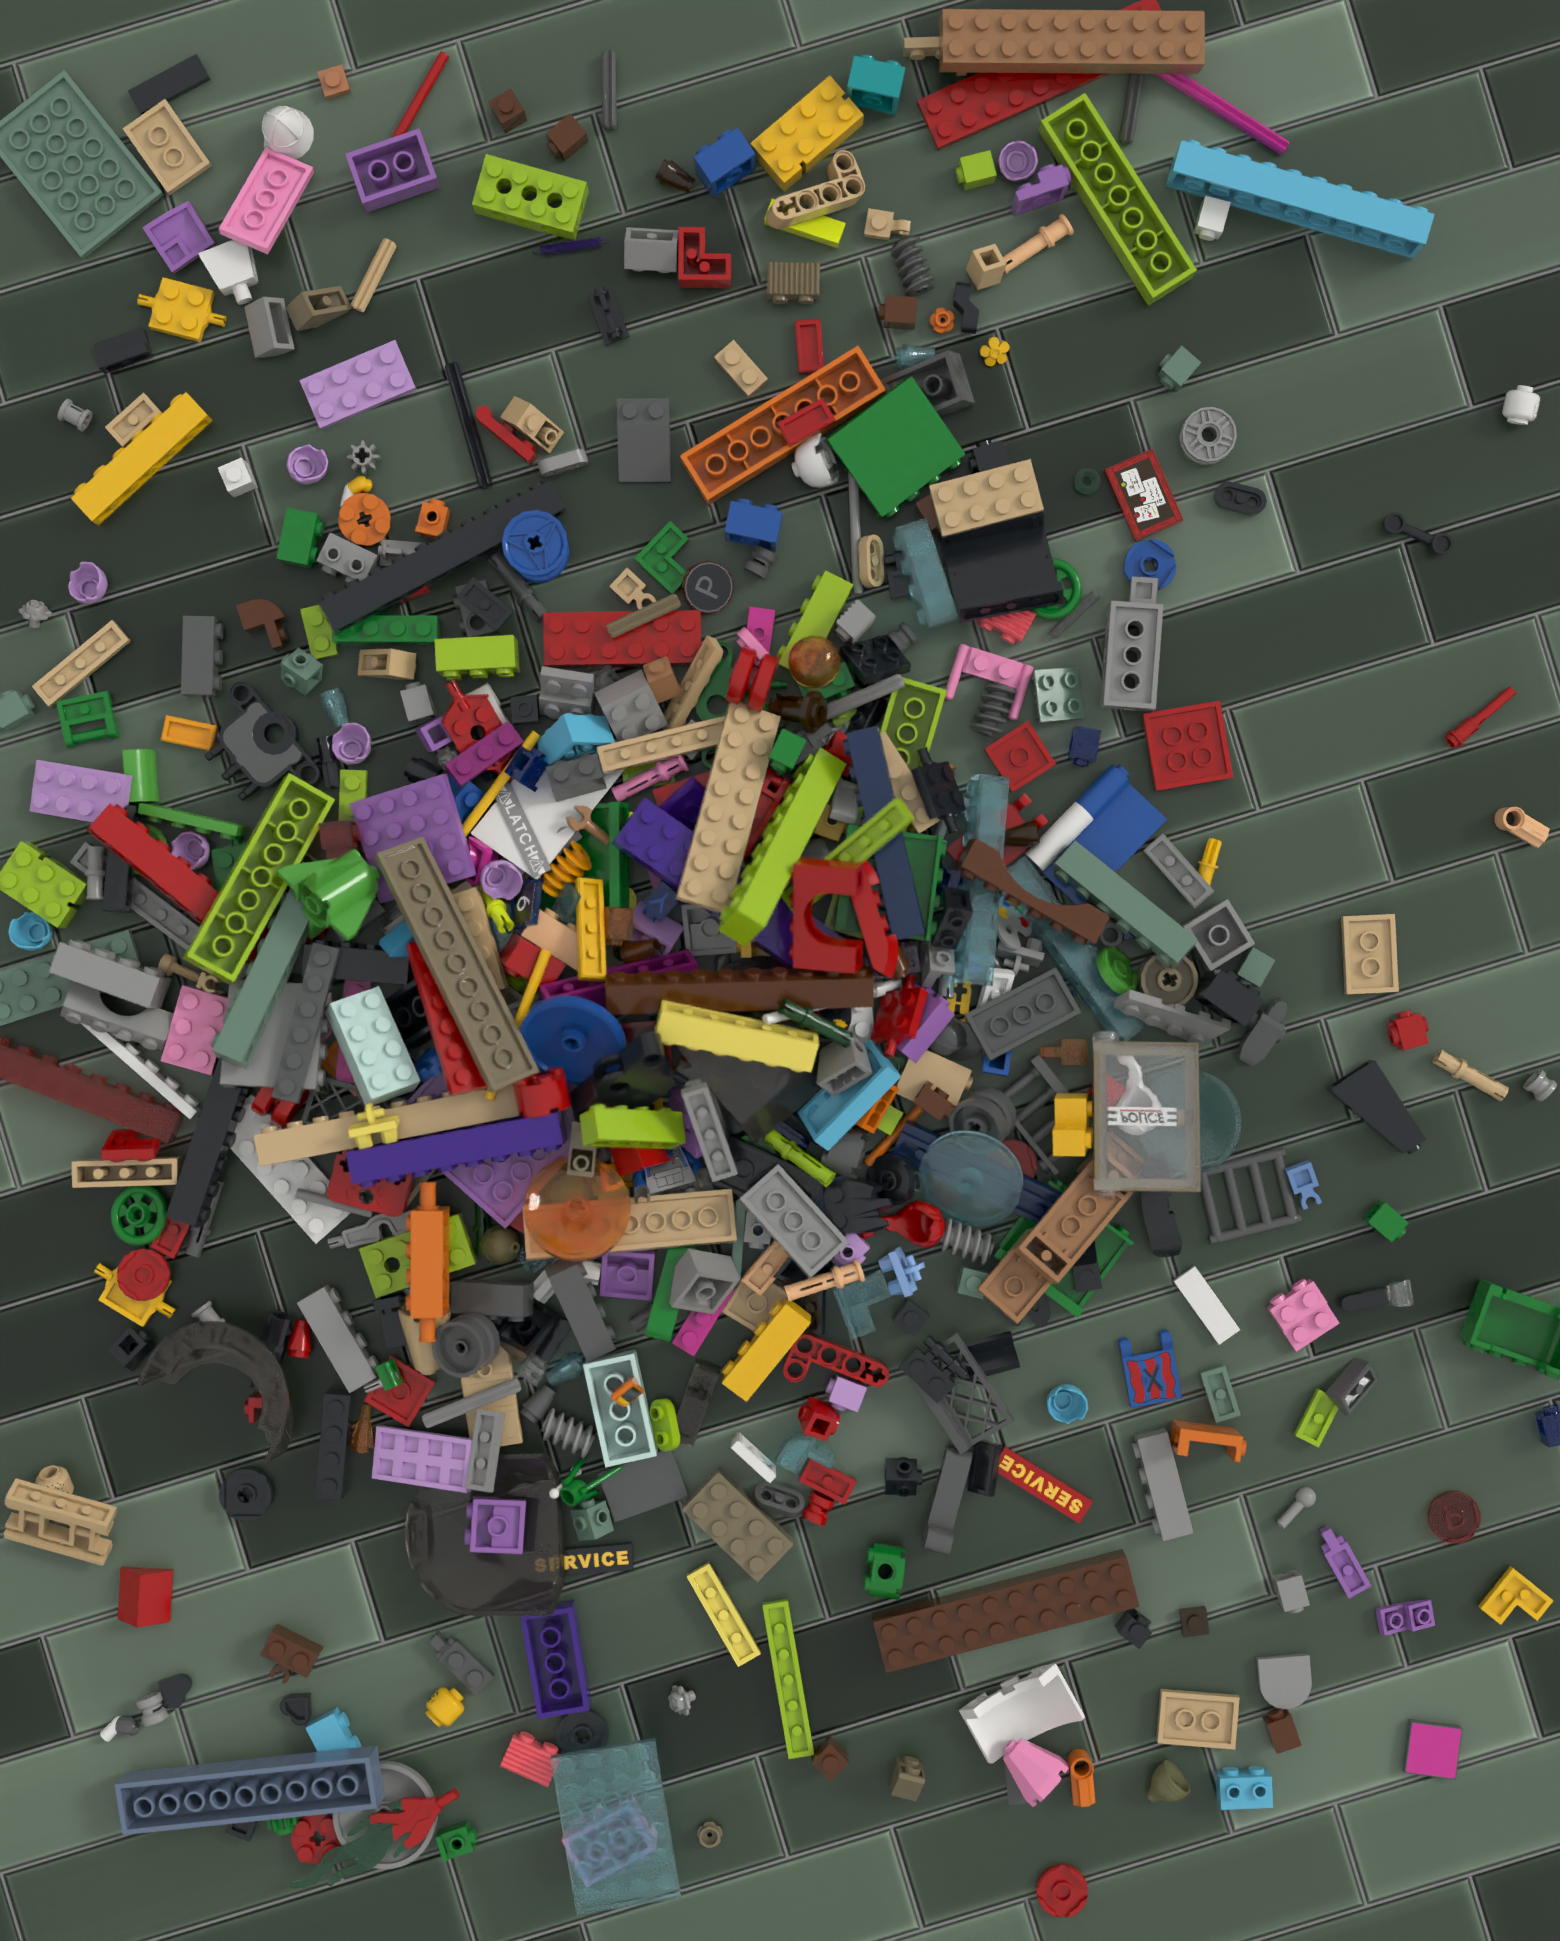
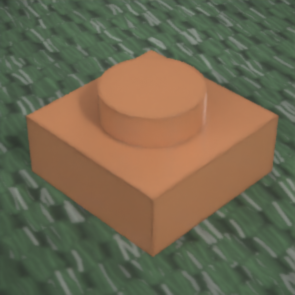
[317,64,351,100]

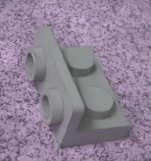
[919,927,956,988]

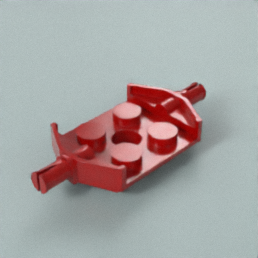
[441,679,513,784]

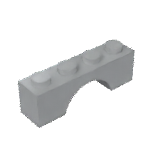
[60,981,174,1051]

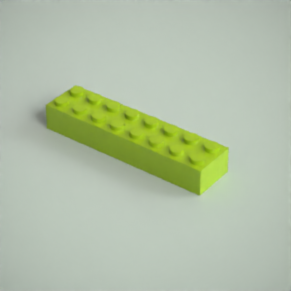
[1038,93,1197,306]
[718,747,846,946]
[182,773,335,984]

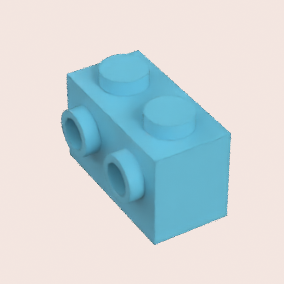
[1215,1766,1273,1810]

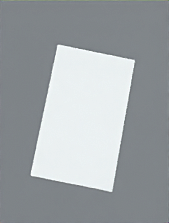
[471,739,625,880]

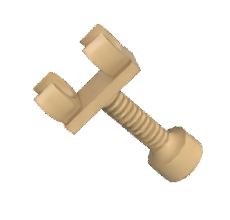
[158,953,228,994]

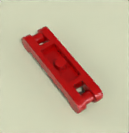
[743,767,791,861]

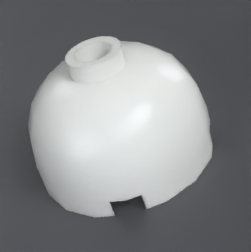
[792,433,839,488]

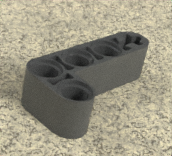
[921,1445,973,1556]

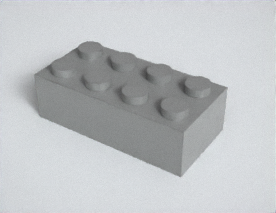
[49,939,172,1008]

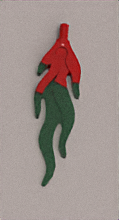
[289,1788,460,1888]

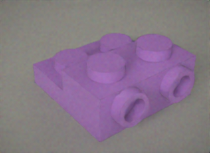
[1011,164,1071,216]
[600,1249,656,1301]
[464,1496,526,1554]

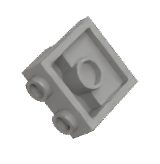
[539,666,595,720]
[681,903,738,956]

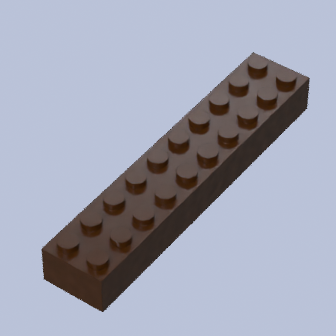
[872,1549,1140,1673]

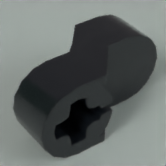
[953,282,979,334]

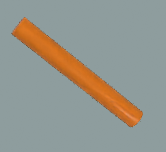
[863,1105,924,1166]

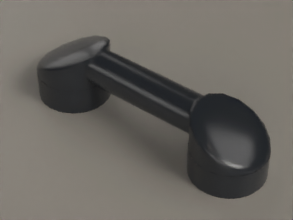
[1383,512,1453,554]

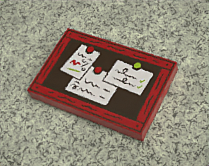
[1104,448,1184,542]

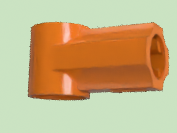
[1067,1749,1096,1807]

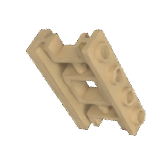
[4,1478,117,1566]

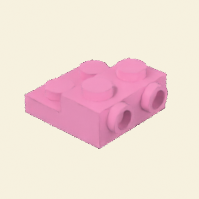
[1266,1279,1339,1352]

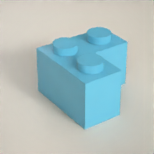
[537,713,615,768]

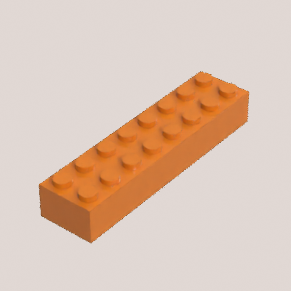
[680,346,886,506]

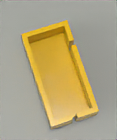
[750,76,864,192]

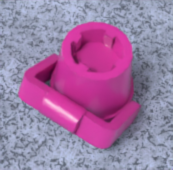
[464,836,498,886]

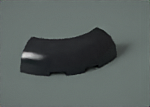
[1140,1152,1183,1257]

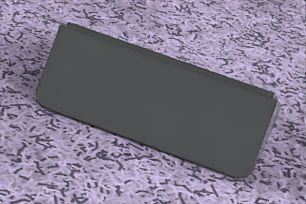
[1326,1358,1379,1416]

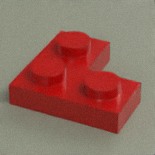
[101,1129,160,1163]

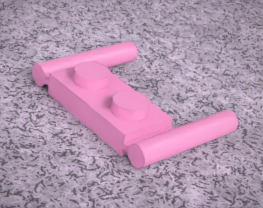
[945,644,1034,721]

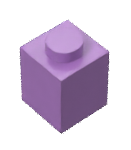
[414,716,452,752]

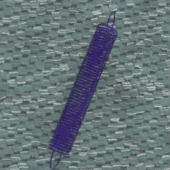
[533,237,609,256]

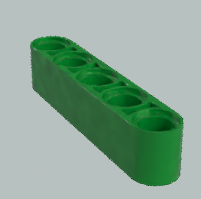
[645,1246,696,1343]

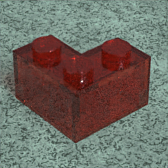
[318,820,367,863]

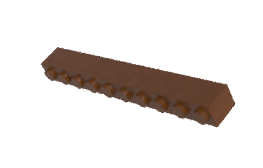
[606,965,874,1015]

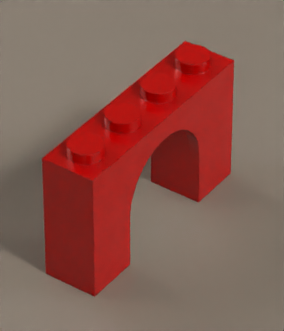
[790,858,864,974]

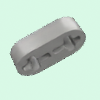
[538,449,588,477]

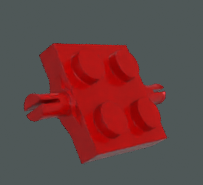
[870,974,928,1058]

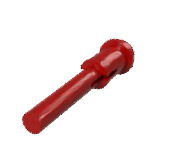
[1445,687,1516,749]

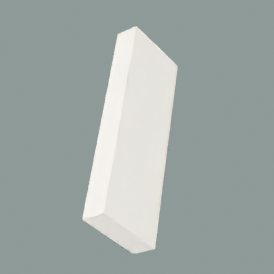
[1173,1265,1240,1345]

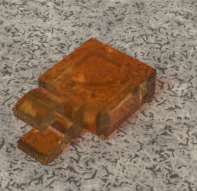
[1041,1039,1088,1065]

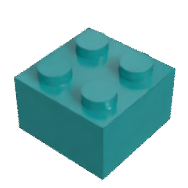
[846,55,906,115]

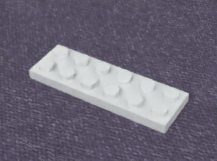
[231,1093,351,1244]

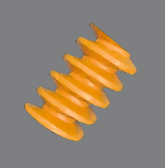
[535,840,592,898]

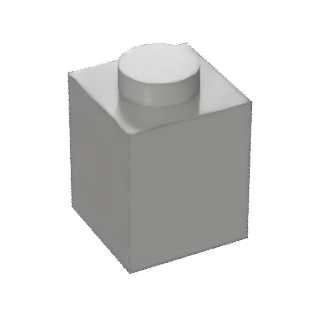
[400,682,436,724]
[1272,1569,1310,1613]

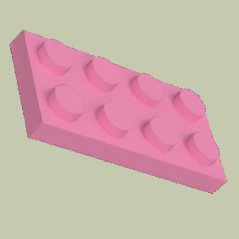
[219,147,314,255]

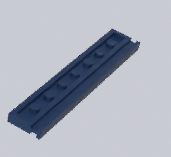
[892,1119,1063,1223]

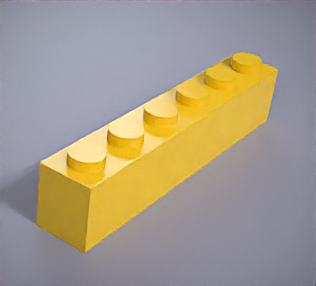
[71,392,213,526]

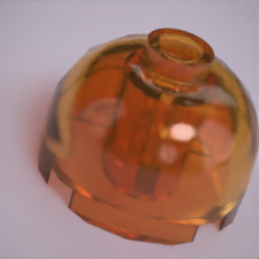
[788,635,841,690]

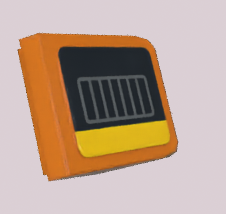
[611,1377,644,1407]

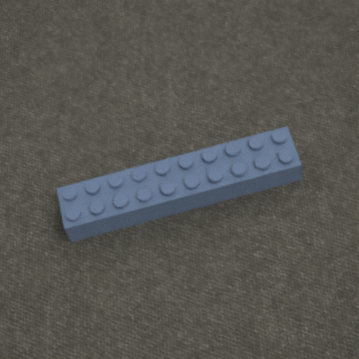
[114,1745,385,1835]

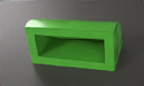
[122,749,160,804]

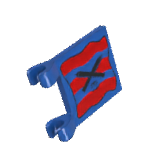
[1118,1329,1182,1408]

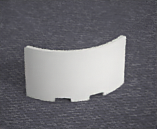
[959,1663,1085,1763]

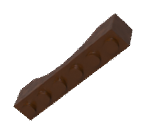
[955,838,1110,946]

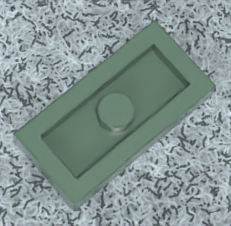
[1199,1364,1241,1423]

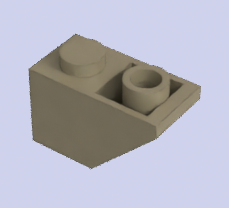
[567,1120,598,1177]
[890,1756,925,1801]

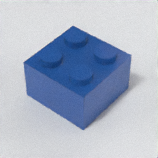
[694,128,756,199]
[724,498,783,551]

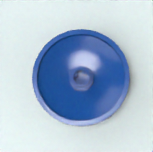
[520,996,626,1085]

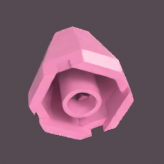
[1003,1738,1069,1807]

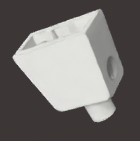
[198,240,258,305]

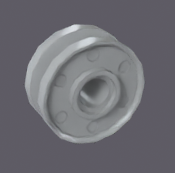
[1179,407,1237,465]

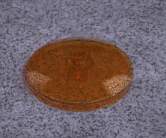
[524,1157,630,1262]

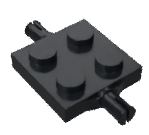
[911,747,967,834]

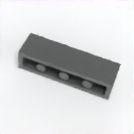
[544,1256,616,1362]

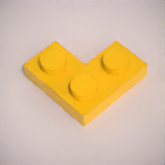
[1478,1566,1553,1625]

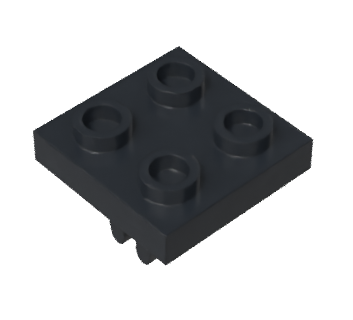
[839,635,911,689]

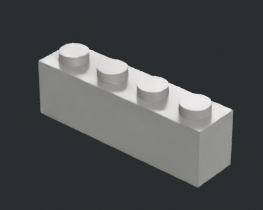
[297,1284,379,1393]
[1131,1428,1193,1541]

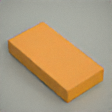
[161,715,219,751]

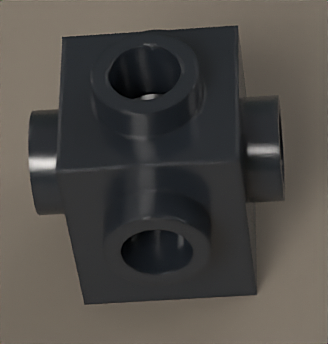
[885,1457,922,1497]

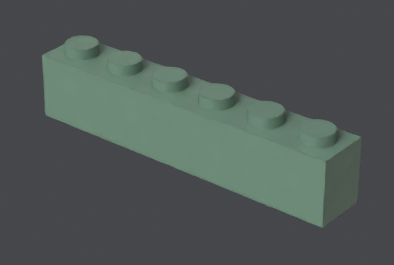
[1054,840,1198,969]

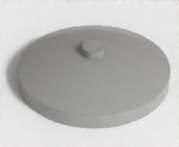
[333,1761,438,1869]

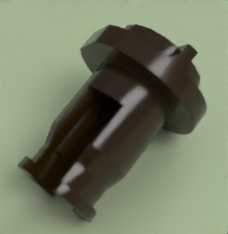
[768,691,829,733]

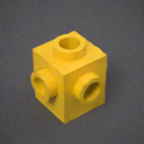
[813,802,848,843]

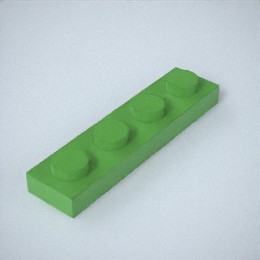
[138,803,247,840]

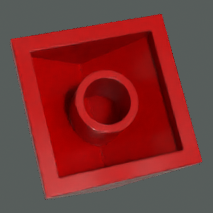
[609,1147,669,1178]
[118,1567,174,1627]

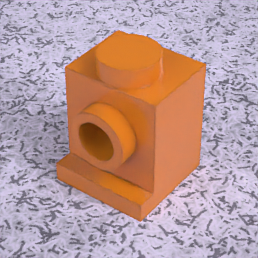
[415,499,451,540]

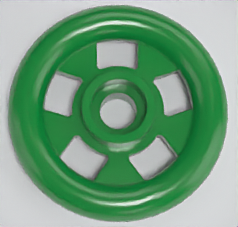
[1031,558,1082,620]
[110,1185,168,1246]

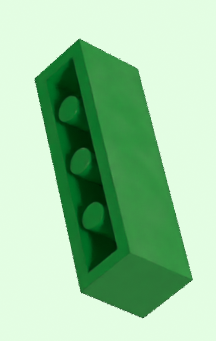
[332,615,441,646]

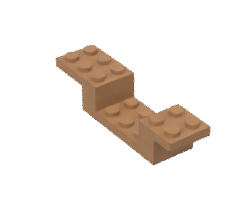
[977,1131,1145,1324]

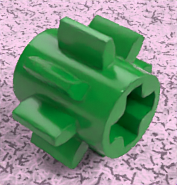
[266,1817,299,1836]

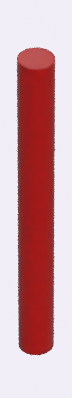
[391,51,449,138]

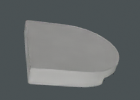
[1256,1653,1312,1709]

